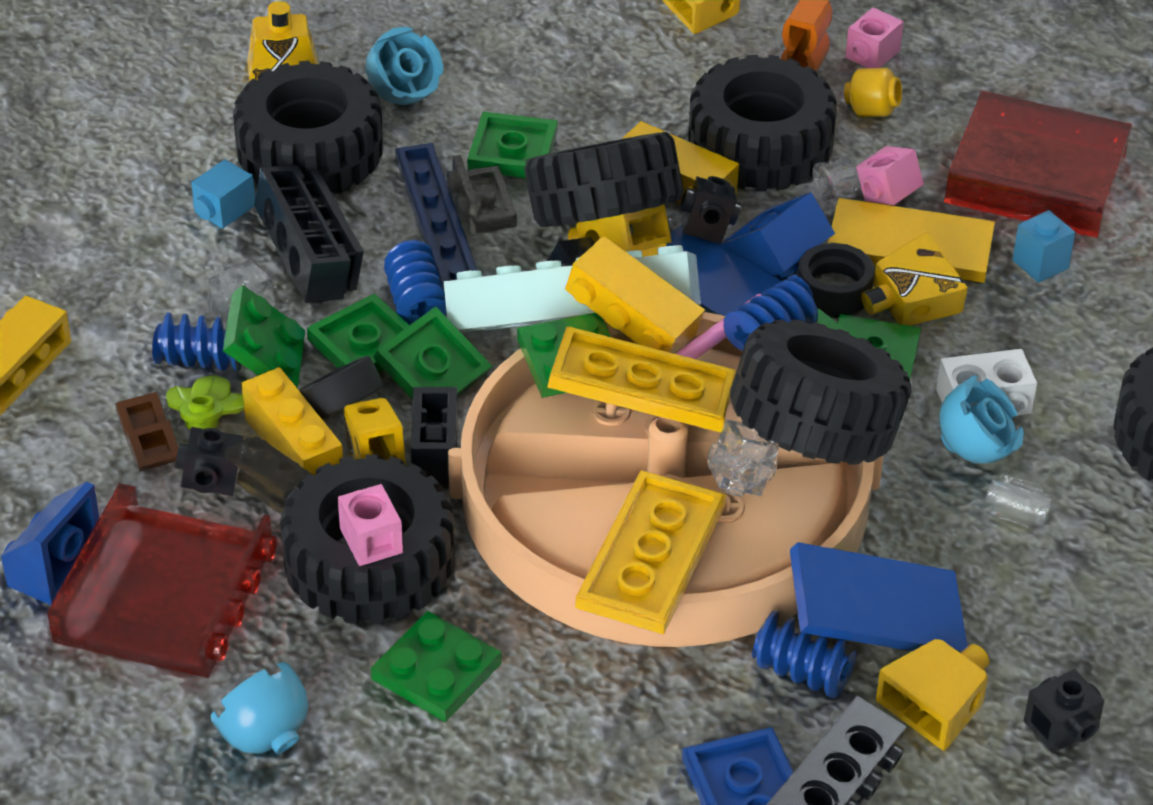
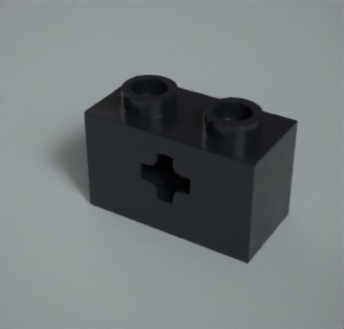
[410,387,458,486]

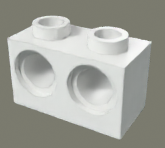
[936,349,1037,416]

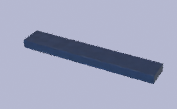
[395,143,478,292]

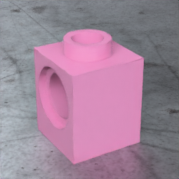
[845,8,904,68]
[856,146,924,205]
[338,484,403,566]

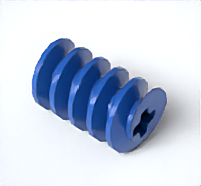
[384,240,447,325]
[723,275,818,351]
[152,312,242,372]
[752,610,857,698]

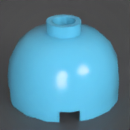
[365,27,443,106]
[939,375,1024,464]
[210,662,308,754]

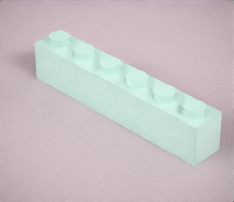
[444,245,701,333]

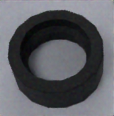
[797,243,875,317]
[299,356,384,419]

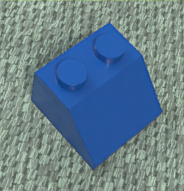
[721,192,835,280]
[1,482,104,606]

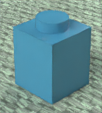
[191,159,255,229]
[1012,210,1075,283]

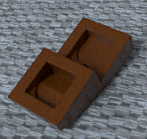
[115,392,178,471]

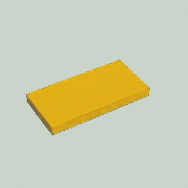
[828,198,995,283]
[547,327,737,432]
[575,470,726,635]

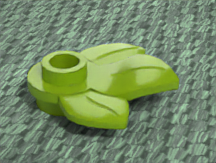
[166,375,244,429]

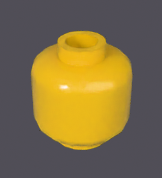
[844,68,902,117]

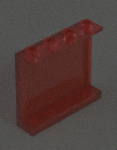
[944,91,1132,238]
[47,483,277,678]

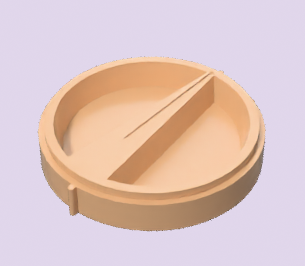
[448,312,884,647]

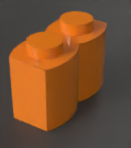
[780,0,832,72]

